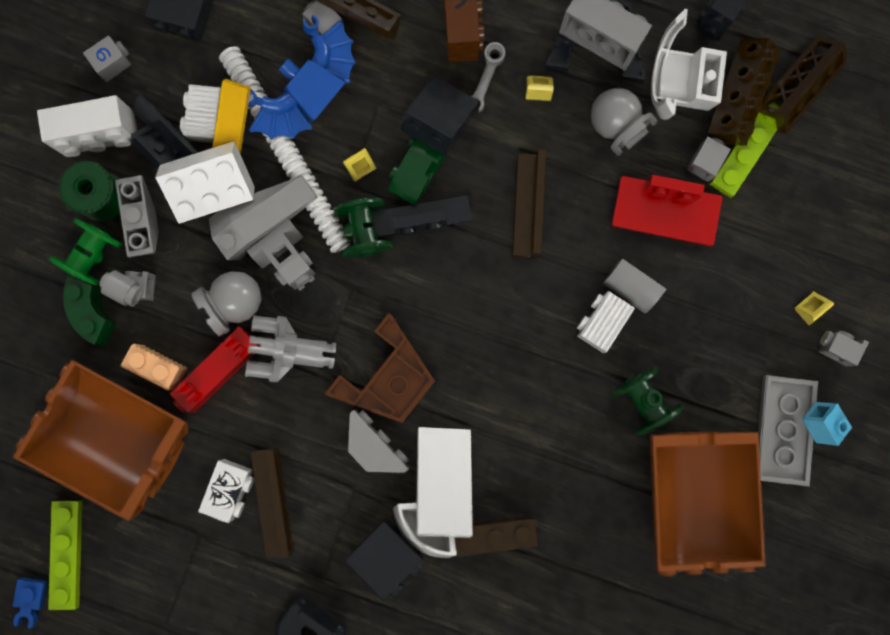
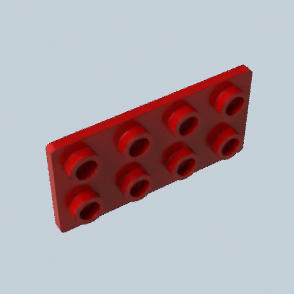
[611,175,723,246]

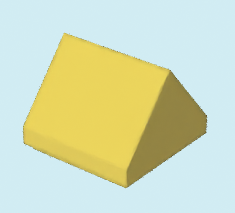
[526,76,554,101]
[343,148,377,181]
[795,292,834,325]

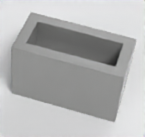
[603,259,666,313]

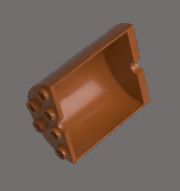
[13,360,188,521]
[650,432,765,576]

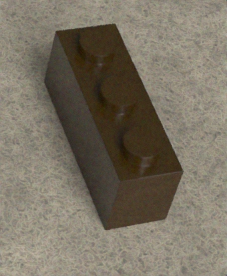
[454,515,538,557]

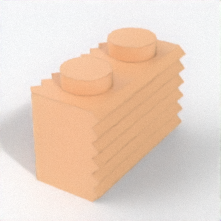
[121,344,187,391]

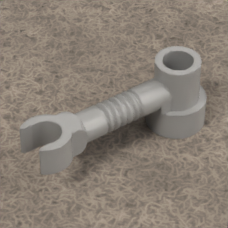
[471,42,505,113]

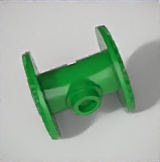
[49,218,122,286]

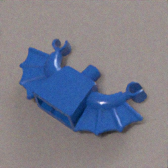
[248,15,356,140]

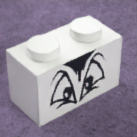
[198,459,254,523]

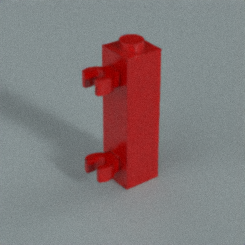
[170,326,261,413]

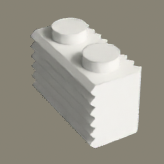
[180,84,221,143]
[577,291,635,353]

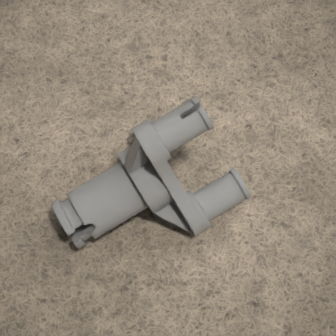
[245,315,336,382]

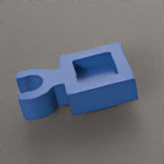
[13,577,48,629]

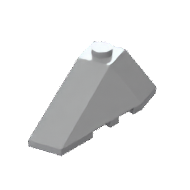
[209,176,318,260]

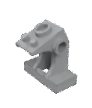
[247,219,315,291]

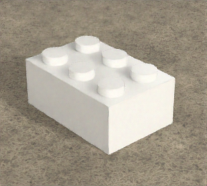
[37,95,137,157]
[155,141,255,224]

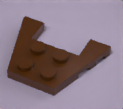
[325,313,435,423]

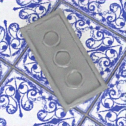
[758,375,818,486]

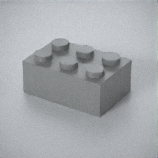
[559,0,652,71]

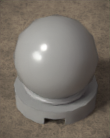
[590,88,658,156]
[191,271,262,336]

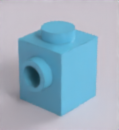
[802,402,852,446]

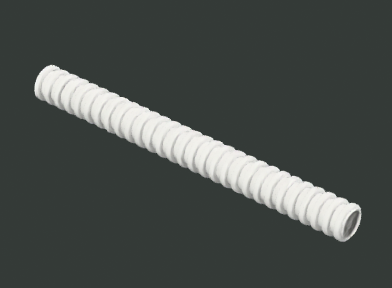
[219,46,351,253]

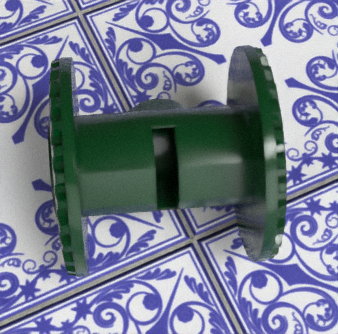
[59,161,120,222]
[333,197,393,258]
[612,366,683,436]

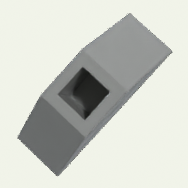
[115,175,159,258]
[348,410,409,473]

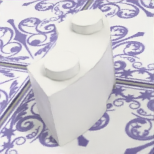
[393,503,456,558]

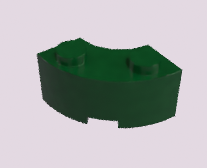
[388,137,446,205]
[63,276,117,346]

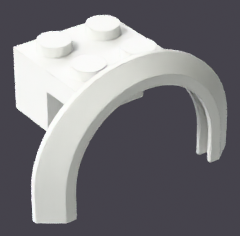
[651,9,727,120]

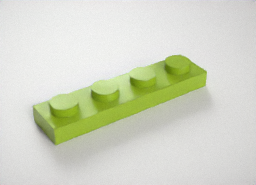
[709,102,780,198]
[48,500,82,610]

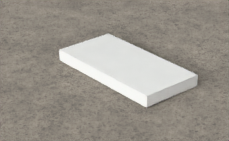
[416,427,472,537]

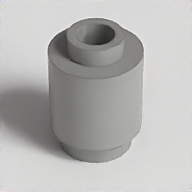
[100,270,143,307]

